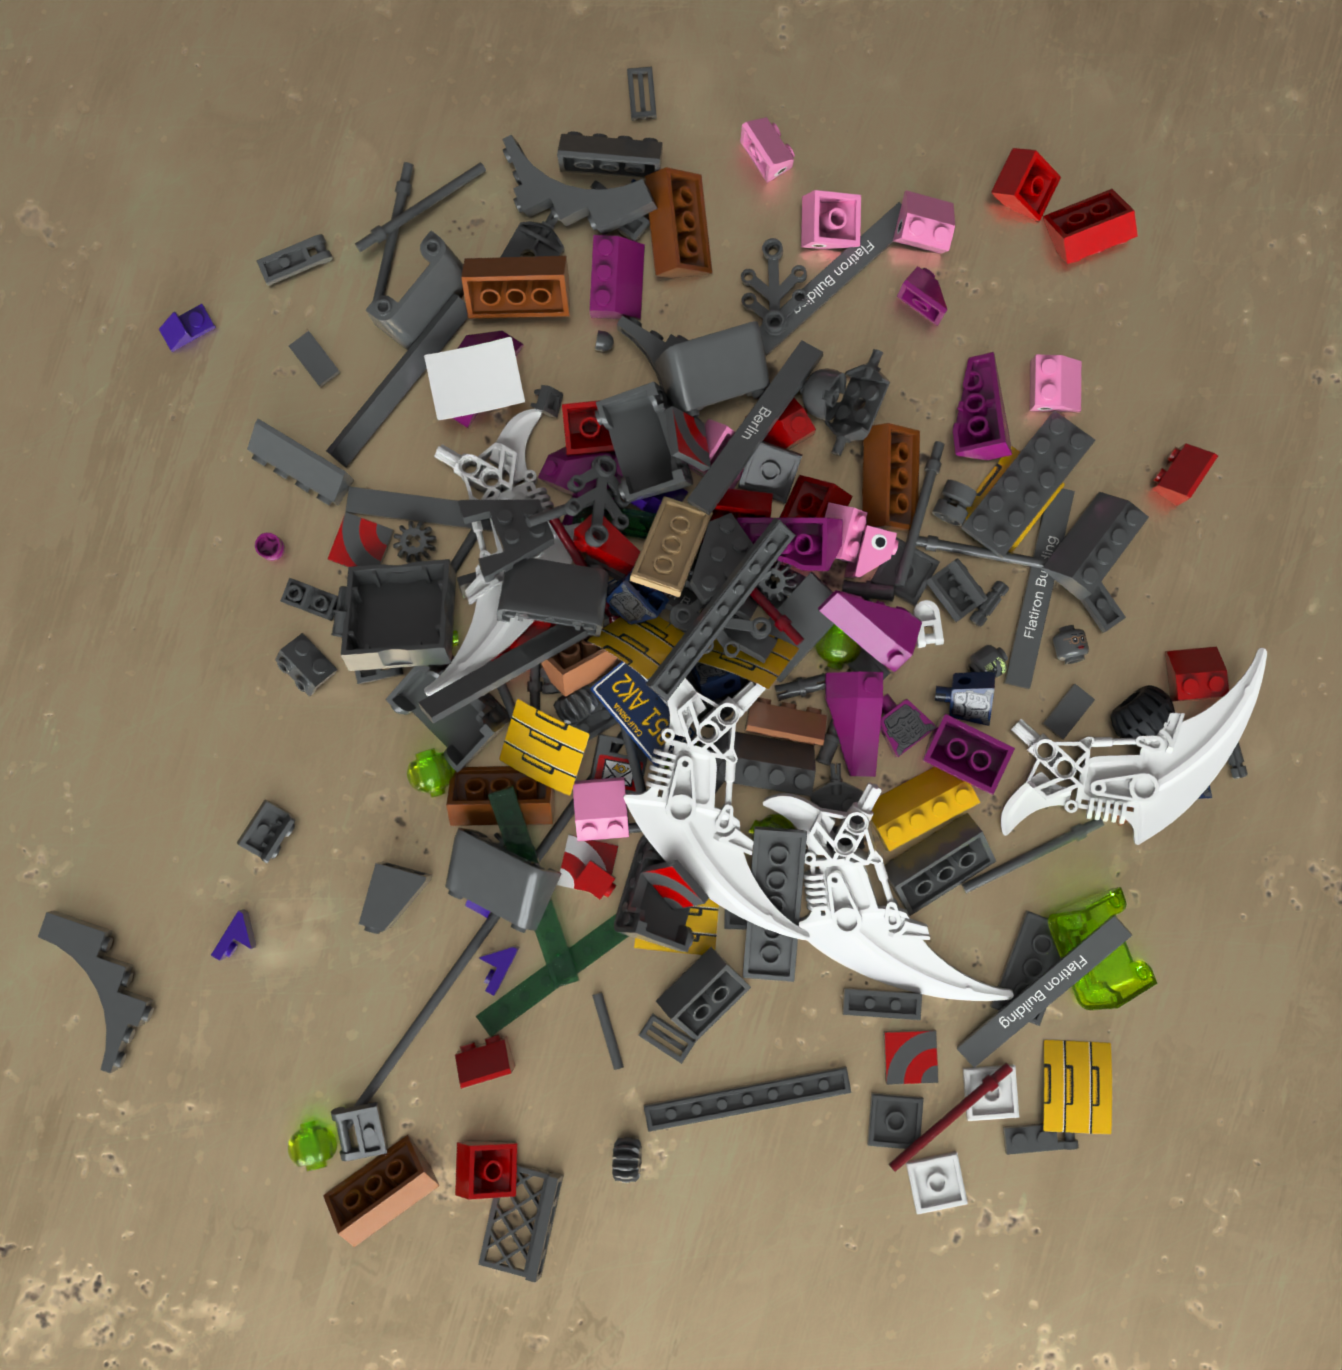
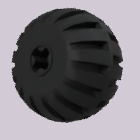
[1111,685,1175,746]

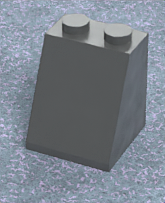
[359,861,432,934]

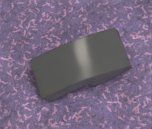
[280,578,338,621]

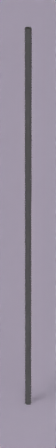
[346,731,624,1131]

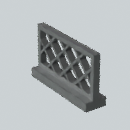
[478,1165,564,1282]

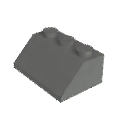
[656,947,751,1041]

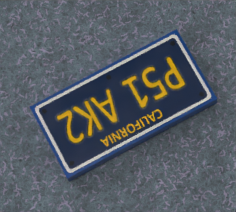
[590,661,695,766]

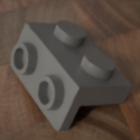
[925,558,988,622]
[275,633,337,696]
[237,799,295,863]

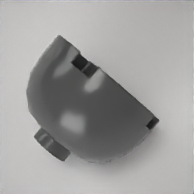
[800,368,846,421]

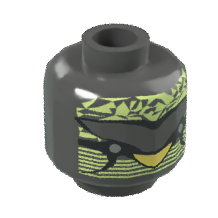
[968,645,1008,679]

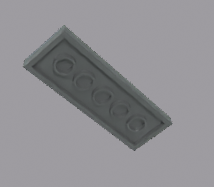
[961,410,1095,559]
[743,826,807,982]

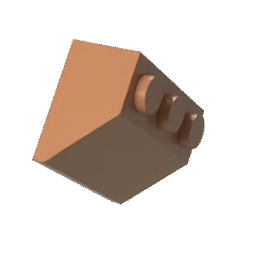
[541,625,622,697]
[744,697,827,746]

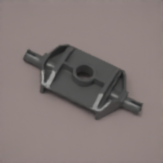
[501,212,565,257]
[825,349,890,456]
[810,763,865,856]

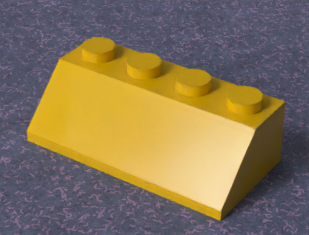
[870,766,981,851]

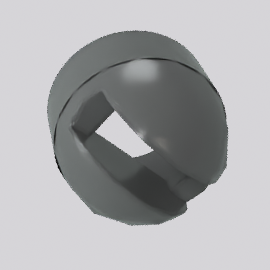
[595,330,614,352]

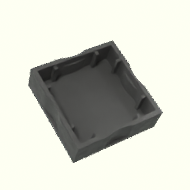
[341,559,456,671]

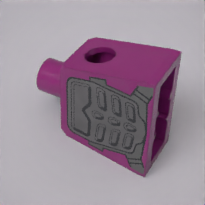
[880,693,937,758]

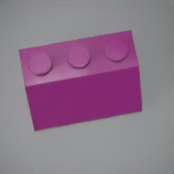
[589,235,645,320]
[923,714,1015,795]

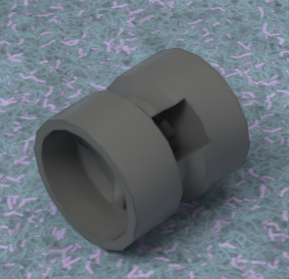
[932,480,977,526]

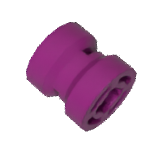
[255,532,285,561]

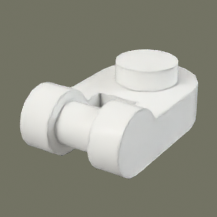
[913,600,944,648]

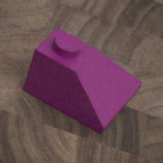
[897,266,948,326]
[537,446,612,497]

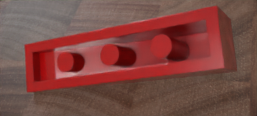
[573,514,665,594]

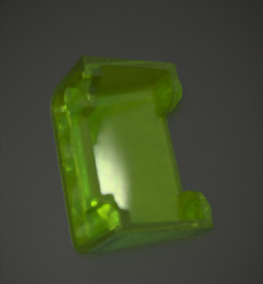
[1048,887,1158,1010]

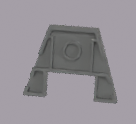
[458,499,554,583]

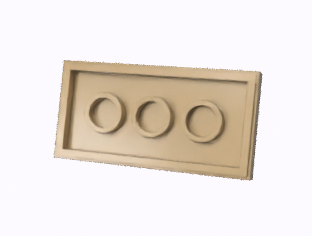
[630,496,713,597]

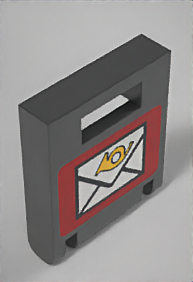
[589,734,647,794]

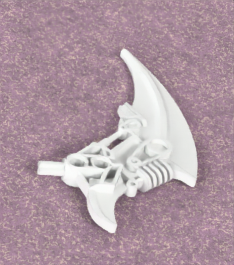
[424,409,581,696]
[1001,648,1267,845]
[623,678,810,940]
[763,782,1014,1001]

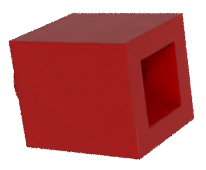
[575,860,617,900]

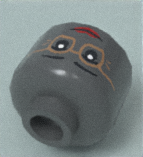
[1053,625,1089,664]

